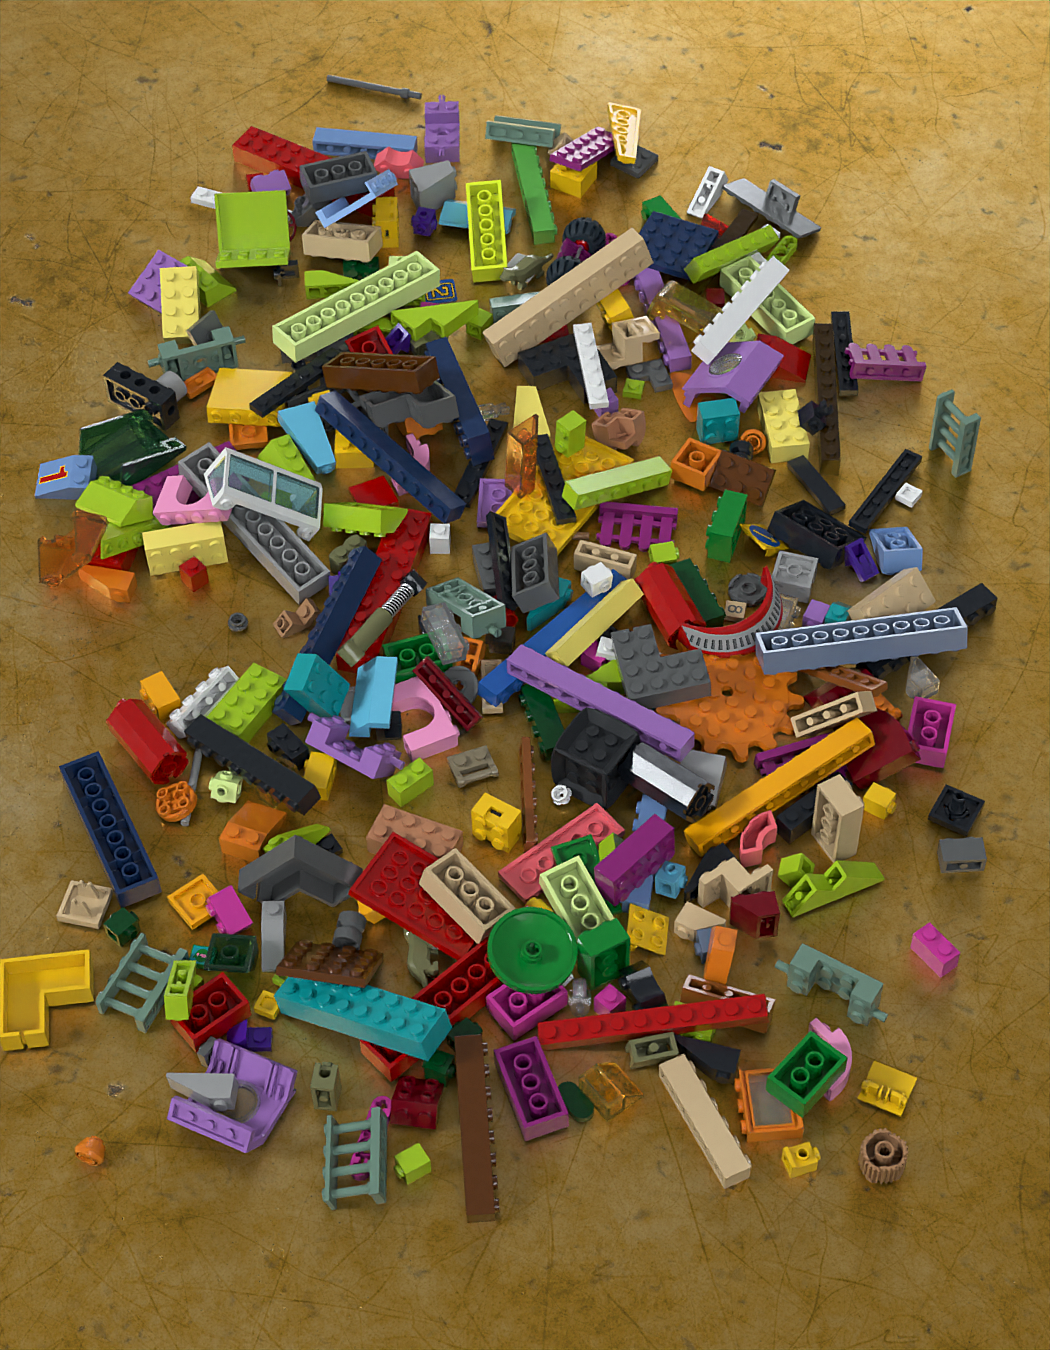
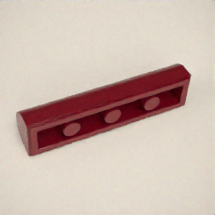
[412,656,483,731]

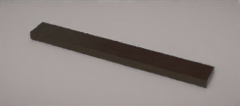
[677,209,758,305]

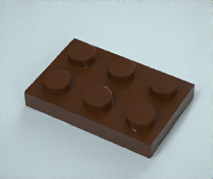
[709,450,776,506]

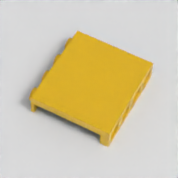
[206,368,293,427]

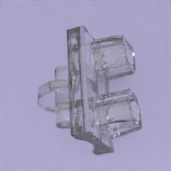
[568,978,591,1017]

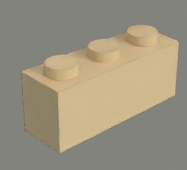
[574,540,637,579]

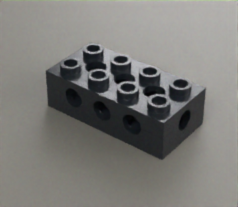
[103,362,180,431]

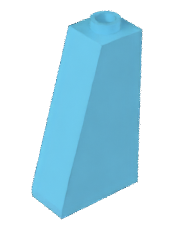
[277,401,336,474]

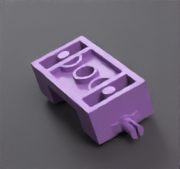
[425,95,460,163]
[305,713,405,779]

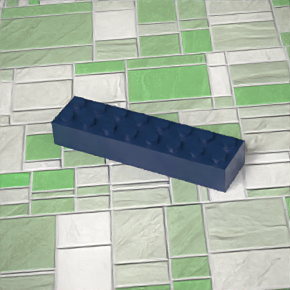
[424,337,495,466]
[59,751,162,908]

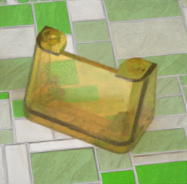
[645,281,724,339]

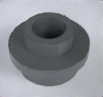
[228,613,248,632]

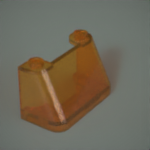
[37,510,108,587]

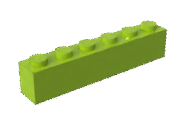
[684,225,779,284]
[562,456,672,510]

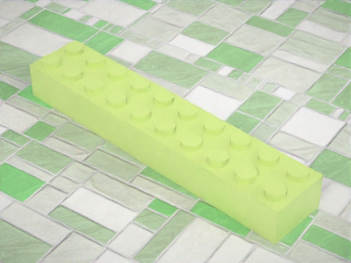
[272,251,440,363]

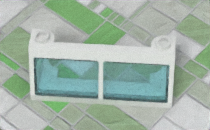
[204,447,323,541]

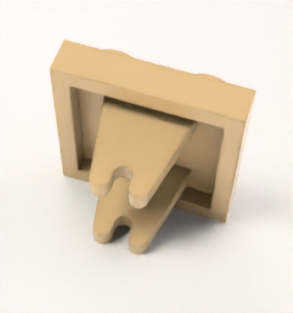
[56,880,113,929]

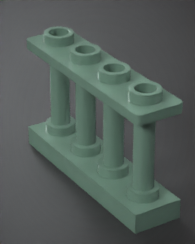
[485,115,561,148]
[929,389,981,478]
[96,933,189,1033]
[322,1107,387,1210]

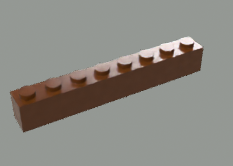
[454,1034,500,1223]

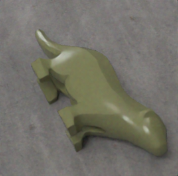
[500,253,554,290]
[403,929,439,988]

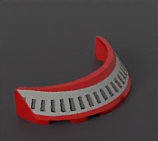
[677,565,783,658]

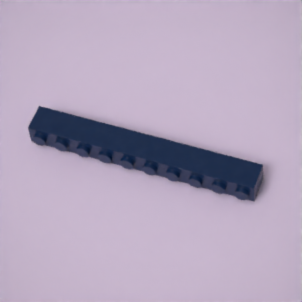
[315,390,466,524]
[272,545,382,726]

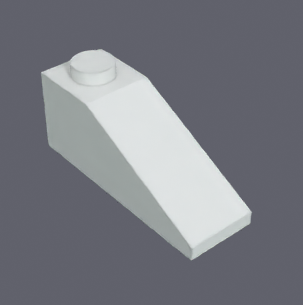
[687,166,728,219]

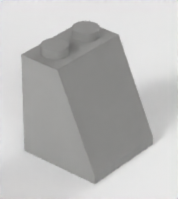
[409,160,457,210]
[680,750,727,811]

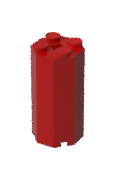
[634,562,706,650]
[106,698,189,785]

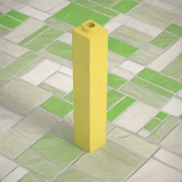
[545,578,644,667]

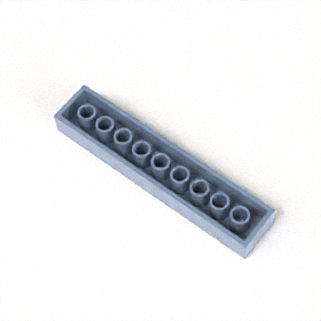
[755,607,968,675]

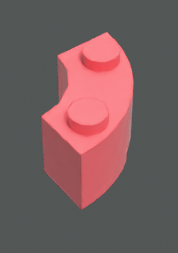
[374,147,424,179]
[739,810,777,867]

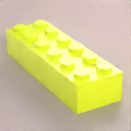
[466,180,508,283]

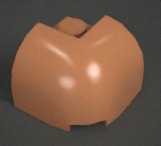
[592,408,646,450]

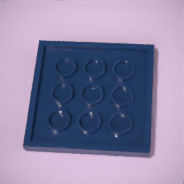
[639,211,719,281]

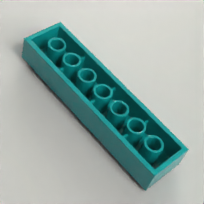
[274,977,452,1061]

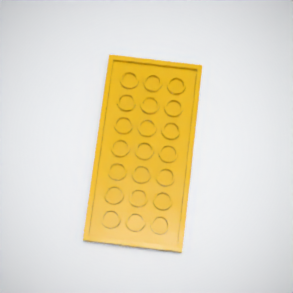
[496,436,634,556]

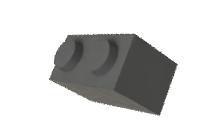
[937,837,987,873]

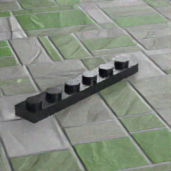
[831,311,858,396]
[249,347,340,418]
[454,418,508,508]
[529,434,576,525]
[848,448,922,534]
[486,511,519,611]

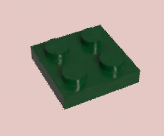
[343,257,379,281]

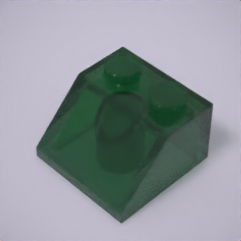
[203,933,259,973]

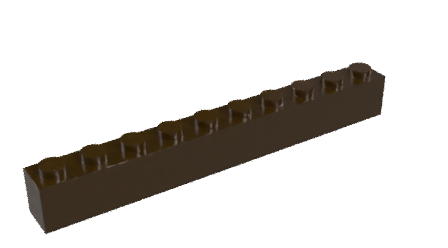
[813,323,841,475]

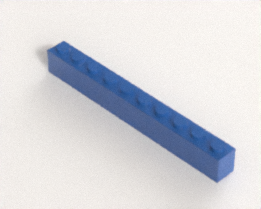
[478,569,628,707]

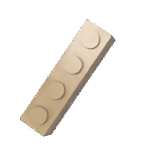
[791,691,877,738]

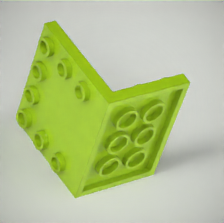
[214,190,291,268]

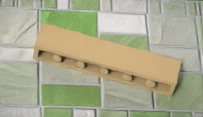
[659,1054,752,1189]

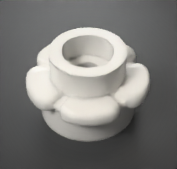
[551,785,572,805]

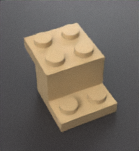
[597,316,660,369]
[697,857,773,908]

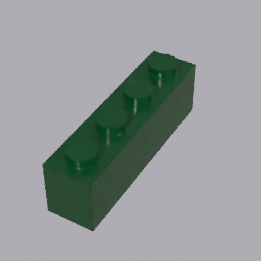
[670,558,726,628]
[518,684,565,762]

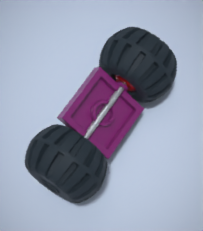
[546,217,606,286]

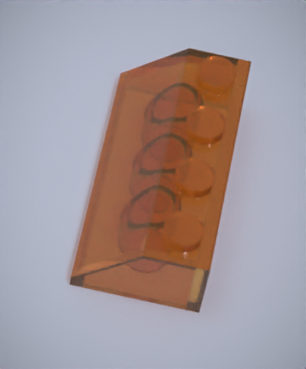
[505,414,538,499]

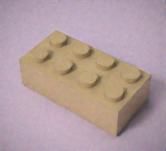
[302,220,383,262]
[847,567,936,620]
[811,774,864,863]
[419,848,516,944]

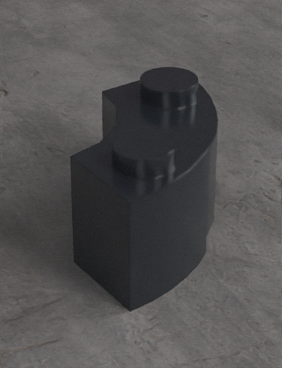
[618,960,668,1010]

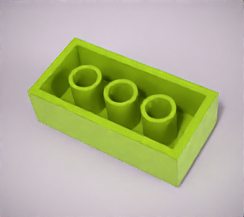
[206,662,287,743]

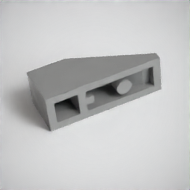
[261,901,287,972]
[166,1073,239,1111]

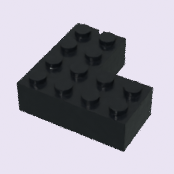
[518,333,617,404]

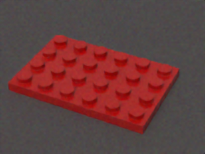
[348,832,475,961]

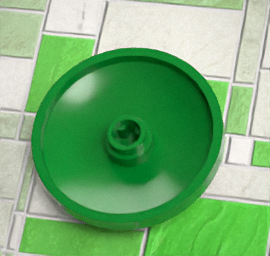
[487,907,578,994]

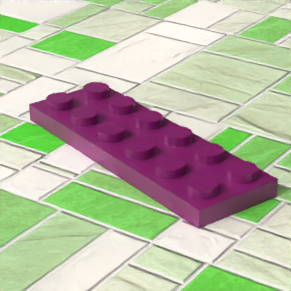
[549,127,615,171]

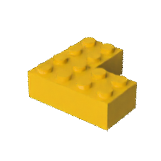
[0,949,94,1051]

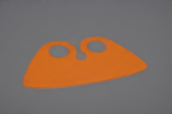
[670,372,717,422]

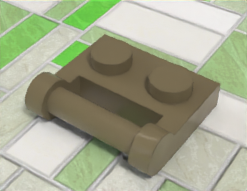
[447,745,499,788]

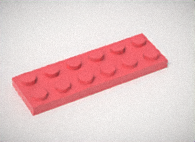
[498,803,625,904]

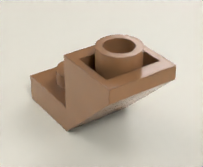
[273,598,321,638]

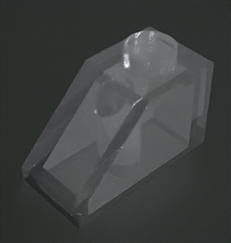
[905,656,940,699]

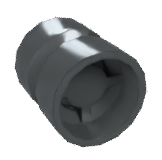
[332,911,367,950]

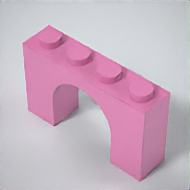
[153,472,242,525]
[392,676,460,762]

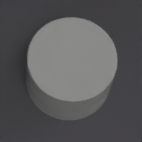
[156,371,187,402]

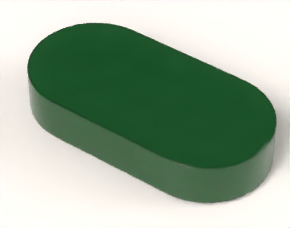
[558,1081,594,1122]

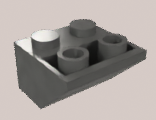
[291,193,333,227]

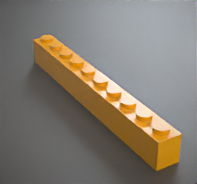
[684,717,875,858]

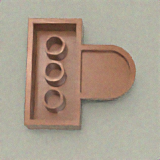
[366,804,463,859]

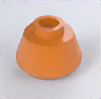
[740,429,766,455]
[74,1136,105,1166]

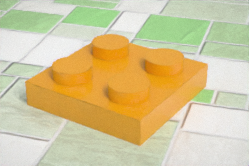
[167,874,219,930]

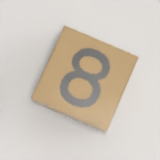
[724,600,746,622]

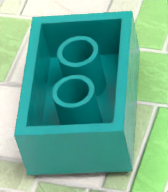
[283,653,350,717]

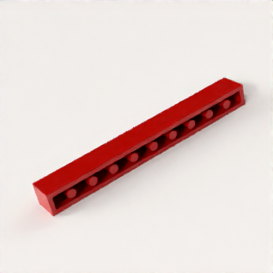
[537,994,769,1051]

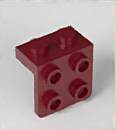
[390,1076,444,1130]

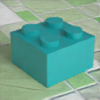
[696,398,740,444]

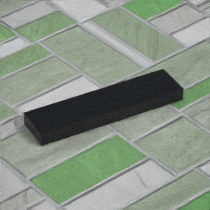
[787,455,846,516]

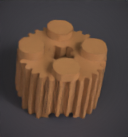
[858,1128,909,1184]

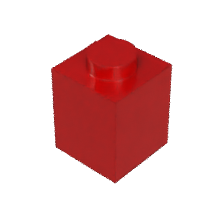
[179,556,209,592]

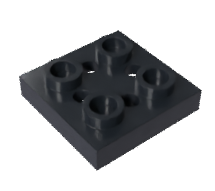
[928,784,985,837]

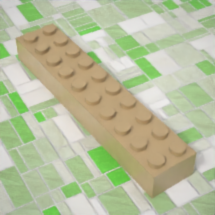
[482,228,653,367]

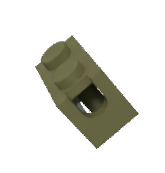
[625,1032,679,1069]
[310,1062,342,1111]

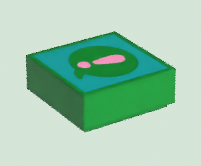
[189,944,215,970]

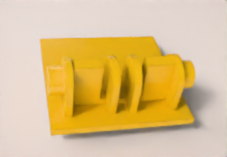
[626,903,669,956]
[858,1061,917,1116]

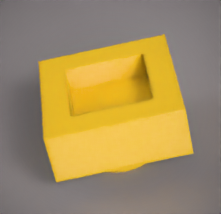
[253,990,280,1020]

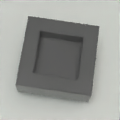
[197,1036,217,1068]

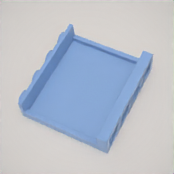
[315,169,398,228]

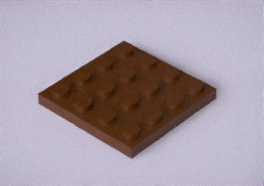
[276,939,384,988]

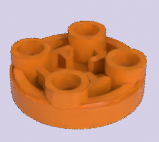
[155,781,197,822]

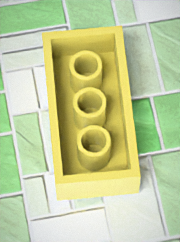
[160,266,201,344]
[757,389,810,463]
[142,521,228,576]

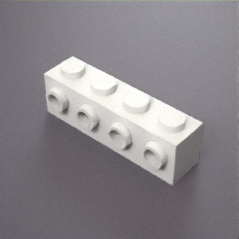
[166,666,240,739]

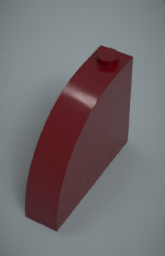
[833,708,921,790]

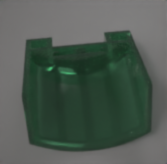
[78,409,187,486]

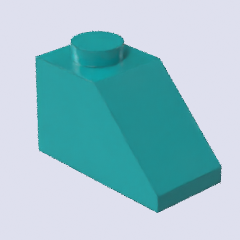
[824,601,853,624]

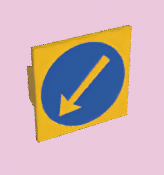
[740,524,789,556]

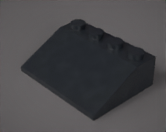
[767,500,867,570]

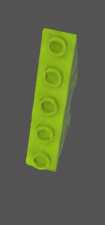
[390,300,479,342]
[101,516,172,559]
[552,660,625,713]
[782,860,885,917]

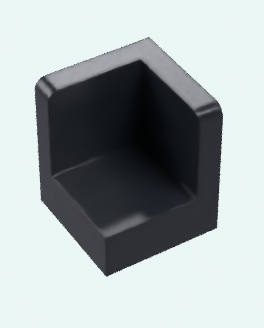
[376,711,402,741]

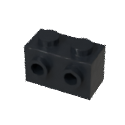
[267,723,310,773]

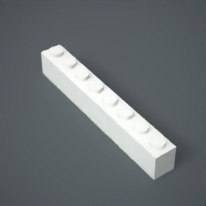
[691,256,789,365]

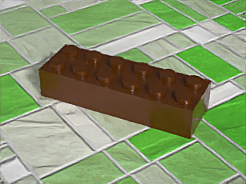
[322,352,440,394]

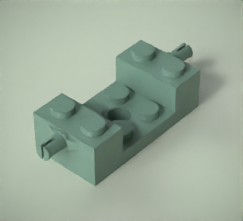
[147,326,246,381]
[426,577,506,639]
[775,943,888,1026]

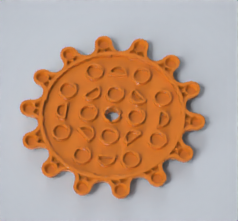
[654,639,805,763]

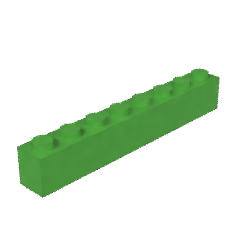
[511,142,558,245]

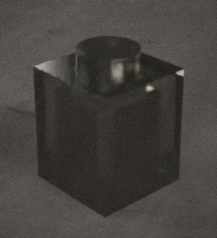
[485,626,516,655]

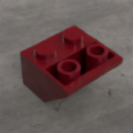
[729,891,780,939]

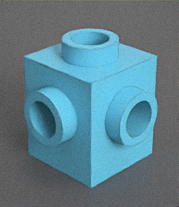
[655,861,688,899]

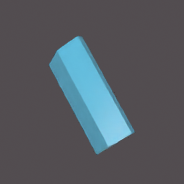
[439,199,516,234]
[349,656,398,737]

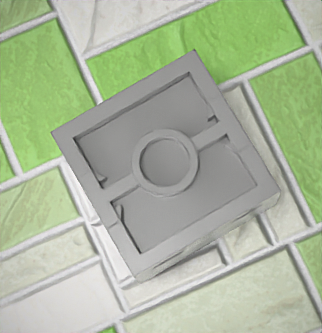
[772,551,818,603]

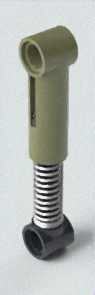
[337,569,428,667]

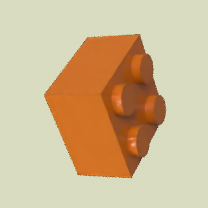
[670,437,721,491]

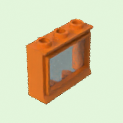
[734,1068,804,1143]

